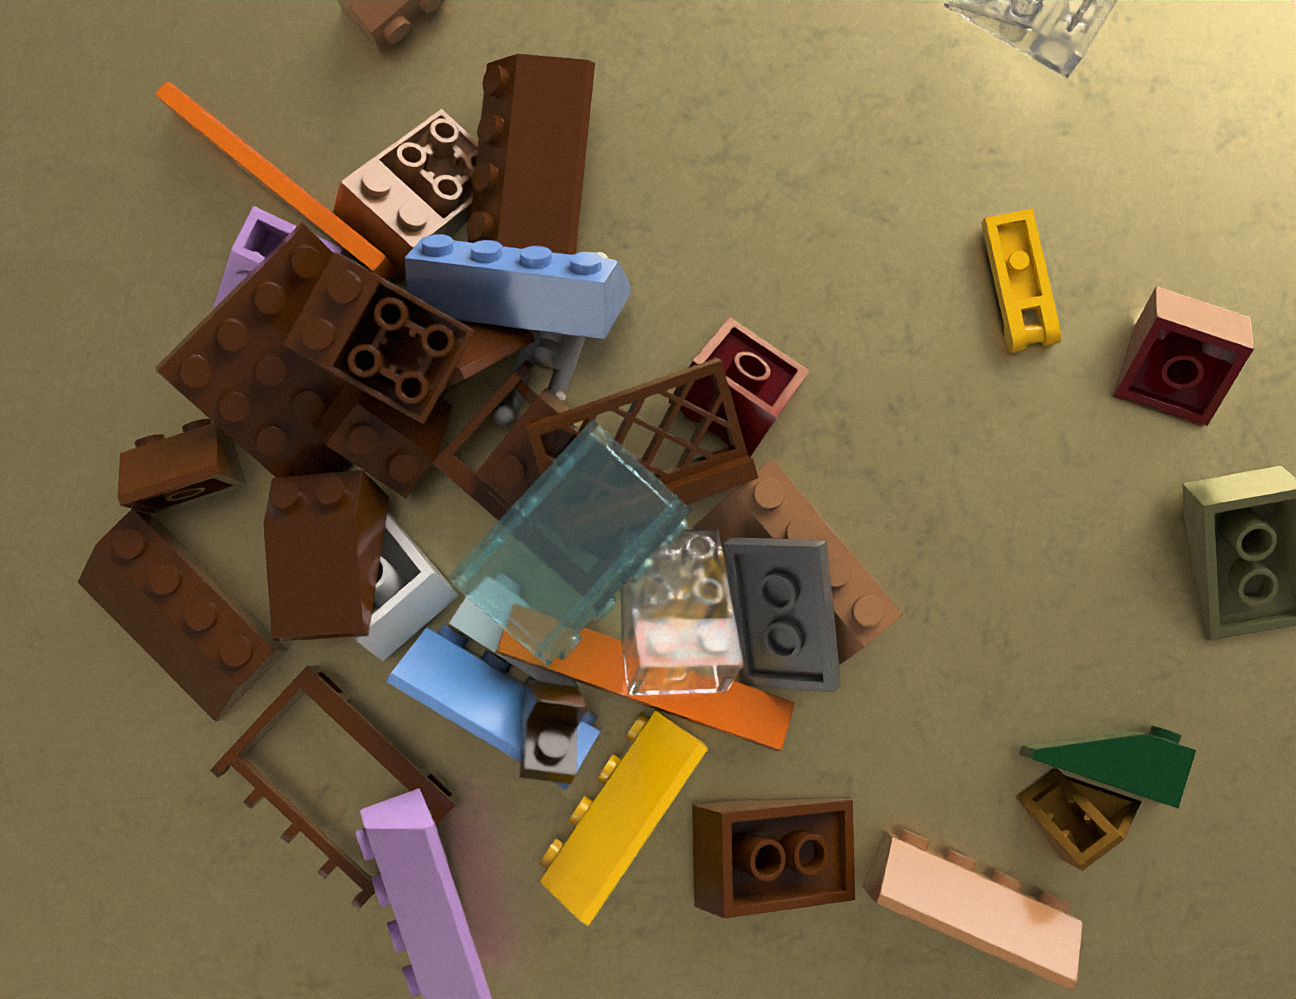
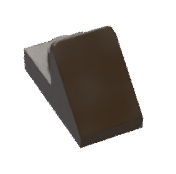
[519,679,587,784]

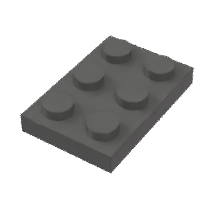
[723,537,841,692]

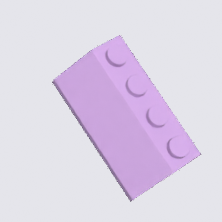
[355,788,492,999]

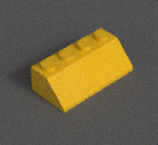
[539,709,708,926]

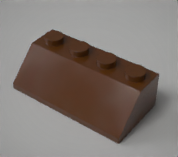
[467,54,595,255]
[78,509,288,721]

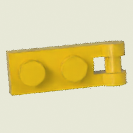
[981,208,1061,353]

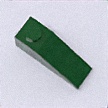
[1020,725,1196,809]

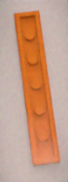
[155,82,397,282]
[495,603,795,751]

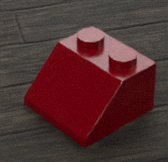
[1114,286,1254,426]
[668,317,810,457]

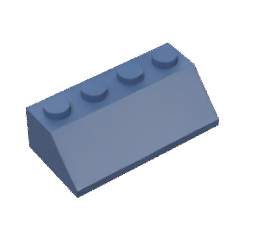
[405,234,631,339]
[386,624,602,790]

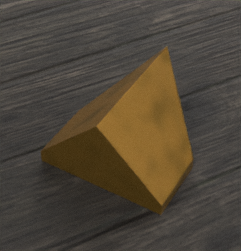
[1018,768,1142,871]

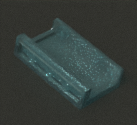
[451,419,692,667]

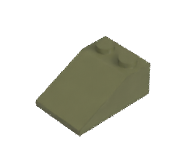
[1182,466,1296,640]

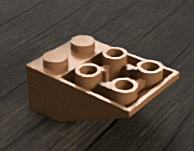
[333,109,478,281]

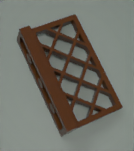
[524,358,758,548]

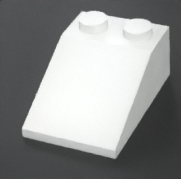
[353,511,459,662]

